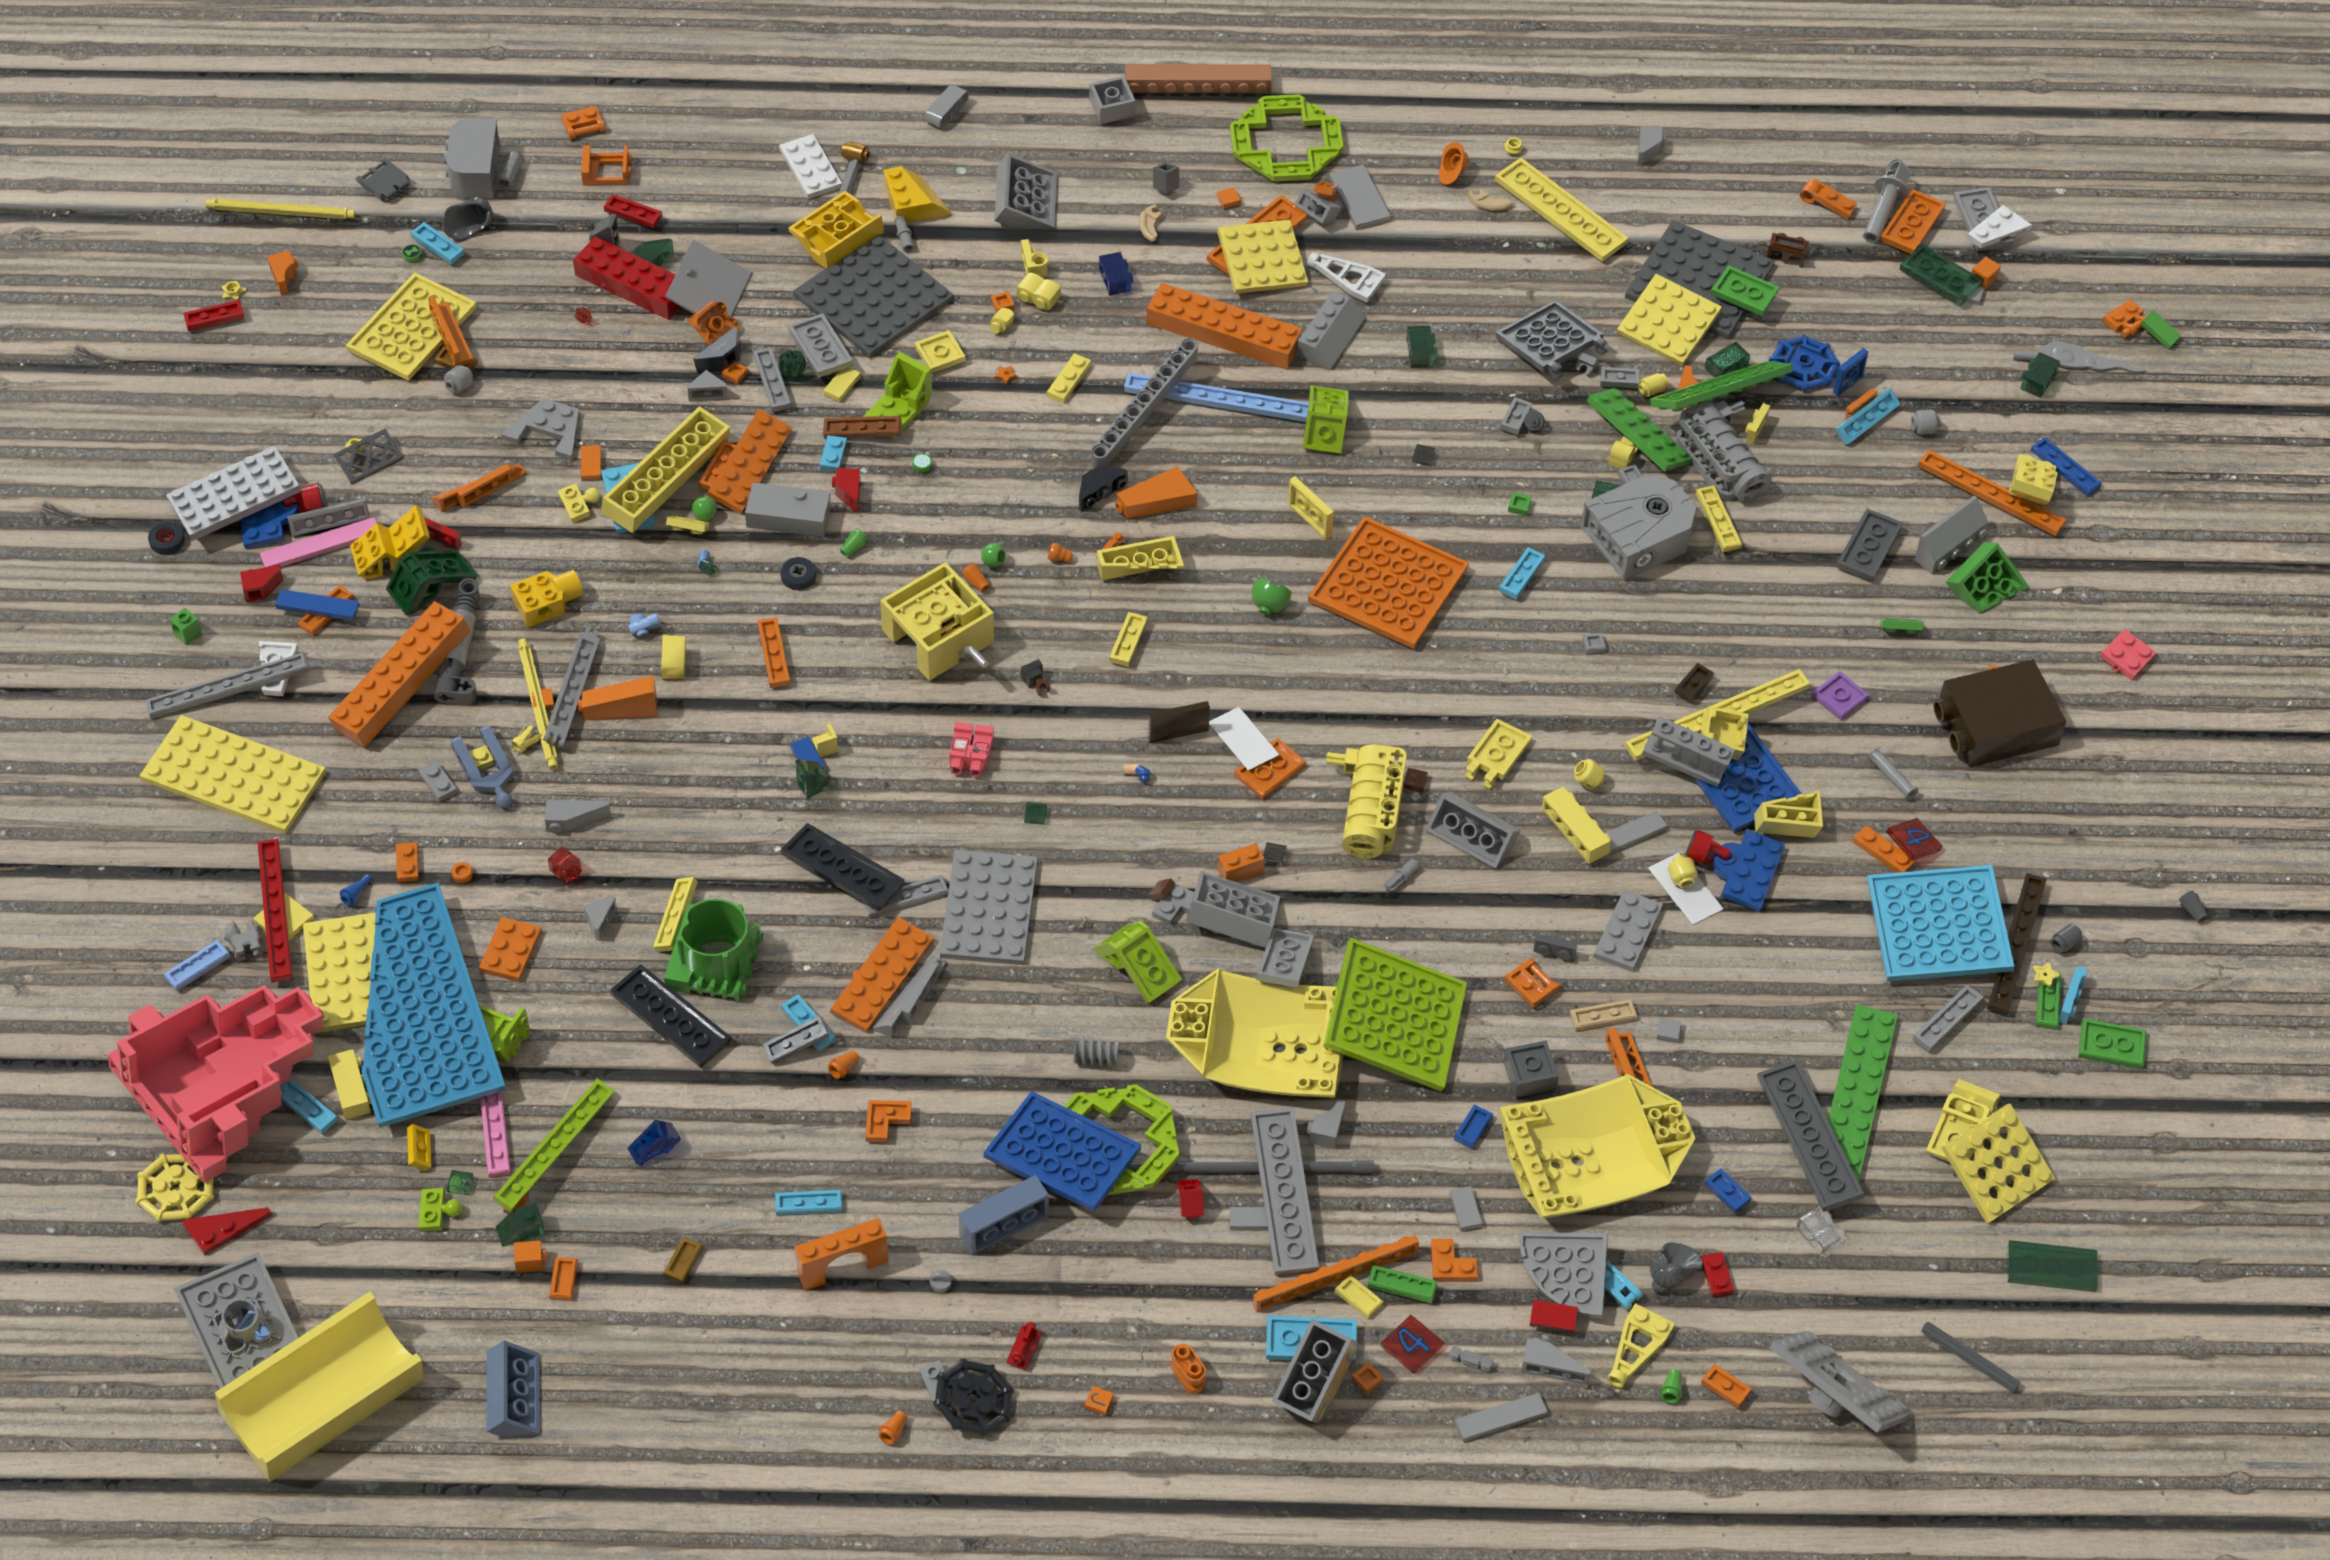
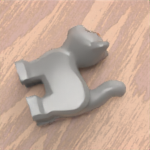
[223,920,263,962]

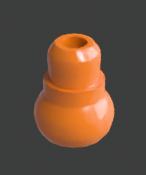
[1047,543,1073,563]

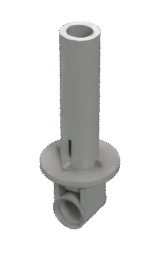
[1863,158,1911,243]

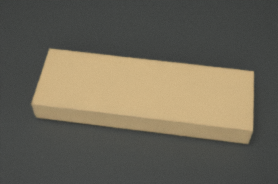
[1569,999,1637,1032]

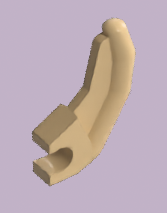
[1468,189,1513,211]
[1139,204,1161,242]

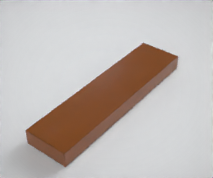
[823,416,902,438]

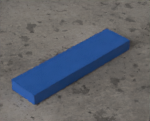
[2030,437,2102,497]
[275,589,360,621]

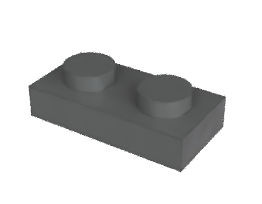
[1533,934,1578,961]

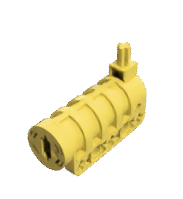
[1326,744,1406,859]

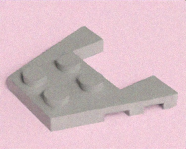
[502,398,579,461]

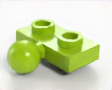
[418,1188,462,1232]

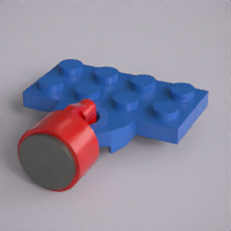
[241,482,328,549]
[1685,829,1785,912]

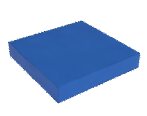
[1833,348,1869,396]

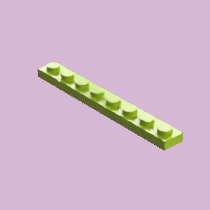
[493,1078,614,1213]

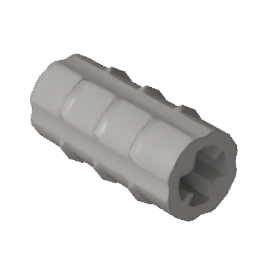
[496,151,523,189]

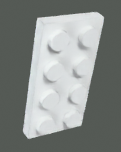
[779,134,842,199]

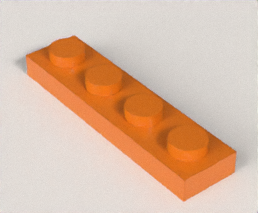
[757,617,790,688]

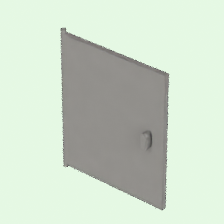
[665,239,752,317]

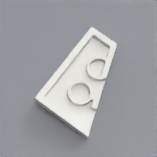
[1966,205,2032,248]
[259,641,299,696]

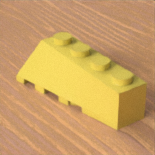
[1097,536,1184,580]

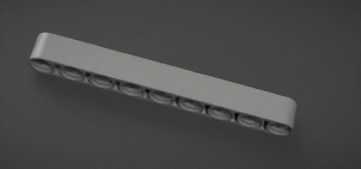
[1091,338,1198,468]

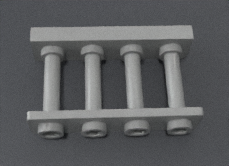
[1642,717,1735,787]

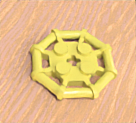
[135,1153,214,1223]

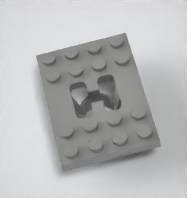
[174,1252,299,1389]
[1769,1331,1911,1433]

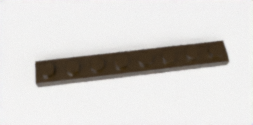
[1987,873,2047,1015]

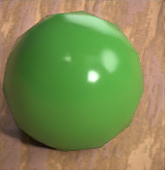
[692,496,716,521]
[981,543,1006,568]

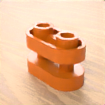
[1171,1344,1206,1394]

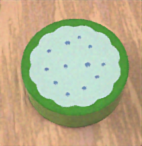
[912,453,932,473]

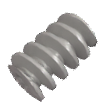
[1073,1037,1119,1067]

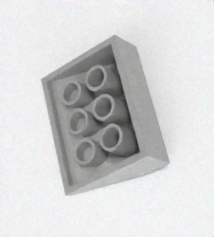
[994,153,1057,229]
[1185,871,1280,948]

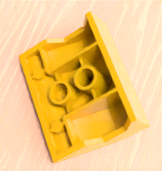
[788,191,884,269]

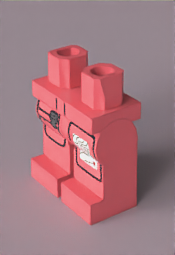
[949,722,994,778]

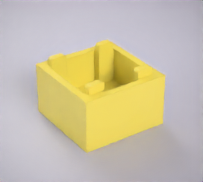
[1700,706,1749,760]

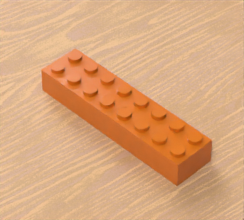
[1146,282,1302,370]
[328,601,471,748]

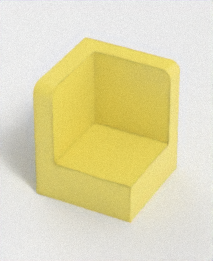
[812,723,838,758]

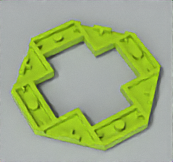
[1230,95,1344,182]
[1064,1084,1180,1195]

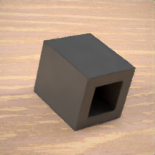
[1153,162,1179,194]

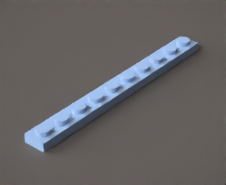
[1124,373,1309,422]

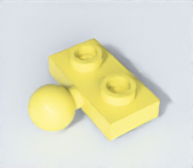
[558,483,600,523]

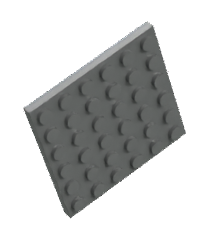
[1625,220,1775,339]
[793,234,954,358]

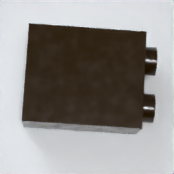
[1933,659,2067,768]

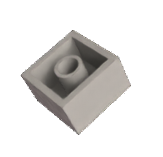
[1089,76,1135,124]

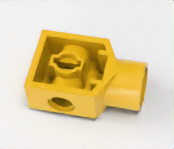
[510,570,583,628]

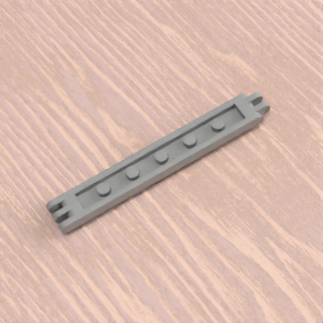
[543,627,600,747]

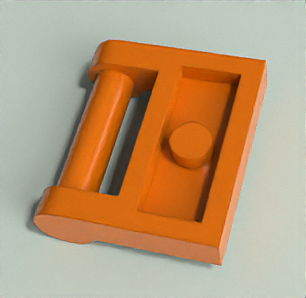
[561,106,606,140]
[1504,958,1561,1008]

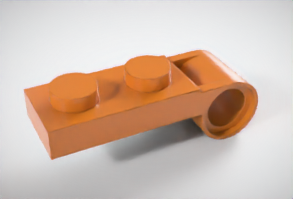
[1800,179,1857,220]

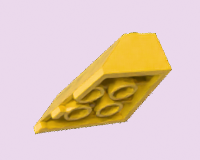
[883,166,951,223]

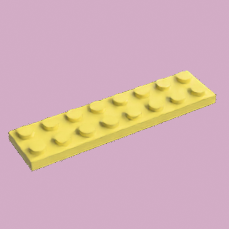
[1495,158,1629,262]

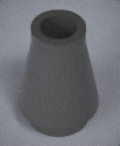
[2179,890,2208,922]

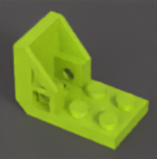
[863,352,932,440]
[1303,385,1349,454]
[1094,920,1182,1003]

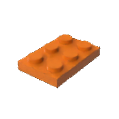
[479,917,542,982]

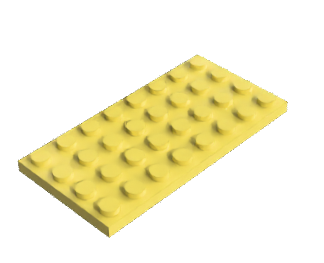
[139,715,326,834]

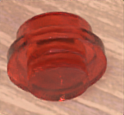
[574,307,593,324]

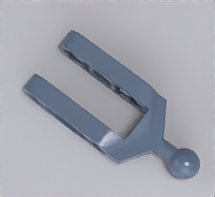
[450,725,513,809]

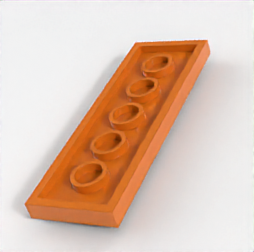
[1207,195,1309,276]
[707,409,793,514]
[830,917,934,1033]

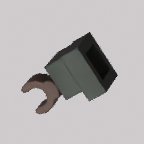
[1021,659,1050,696]

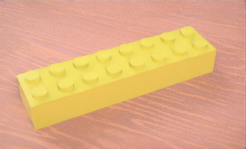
[601,406,730,533]

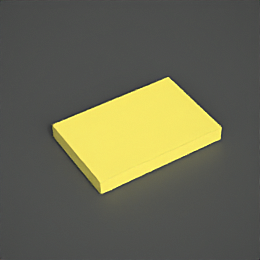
[1288,476,1334,540]

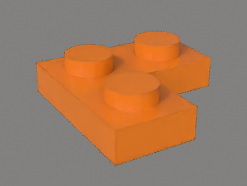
[866,1100,912,1142]
[1431,1239,1478,1282]

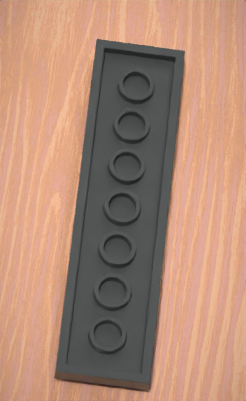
[1757,1060,1864,1212]

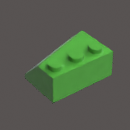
[1946,542,2029,613]

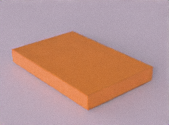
[1234,738,1306,800]

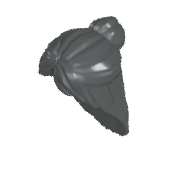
[442,197,494,241]
[1650,1242,1703,1293]

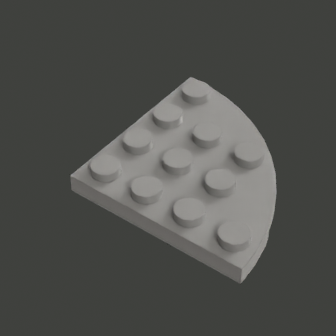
[1519,1232,1608,1319]

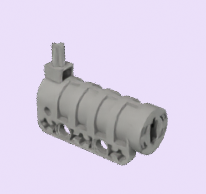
[1676,401,1771,502]

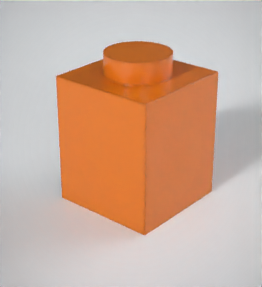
[1969,256,2001,291]
[514,1240,547,1273]

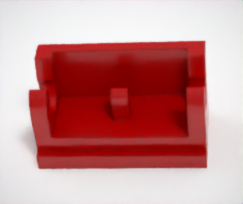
[1529,1300,1578,1333]

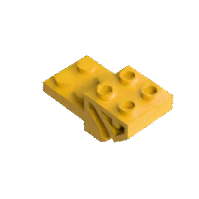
[350,505,430,579]

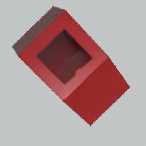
[240,565,283,602]

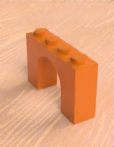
[795,1218,888,1291]

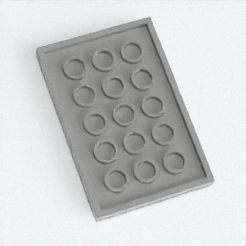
[166,446,302,541]
[940,850,1037,965]

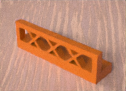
[428,295,473,367]
[1605,1027,1652,1087]

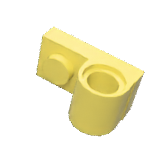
[1021,239,1048,278]
[1608,435,1639,469]

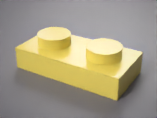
[1745,403,1770,444]
[666,515,710,534]

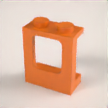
[581,145,632,186]

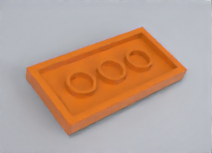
[1880,189,1946,255]

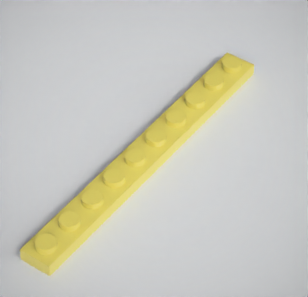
[1625,669,1810,761]

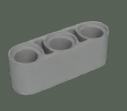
[924,84,969,128]

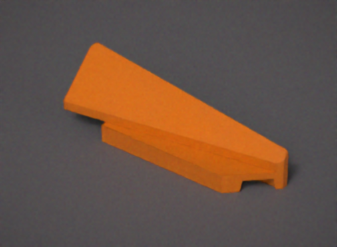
[430,464,527,512]

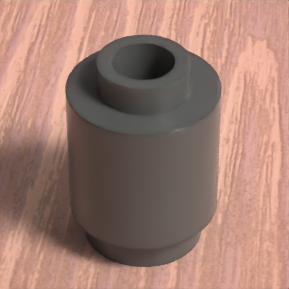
[2050,924,2082,953]

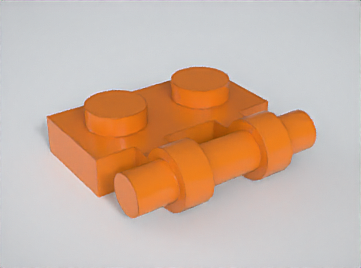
[2102,299,2148,338]

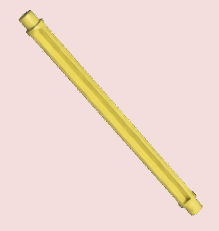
[205,198,356,219]
[518,638,558,770]

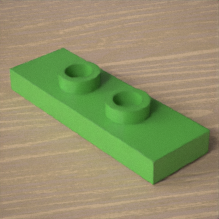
[1367,1265,1438,1304]

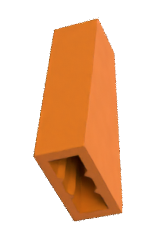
[1115,466,1198,519]
[578,676,657,720]

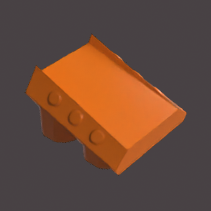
[687,300,741,345]

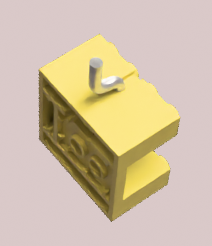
[880,562,994,681]

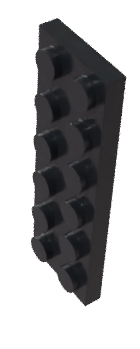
[781,823,905,911]
[610,964,731,1068]

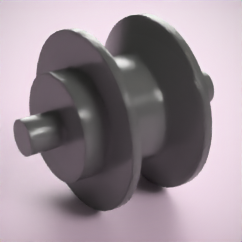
[1524,411,1545,431]

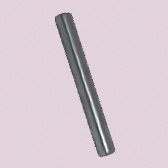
[1921,1322,2021,1392]

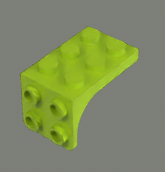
[479,1004,530,1063]

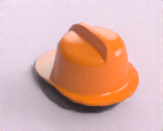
[1439,142,1469,185]

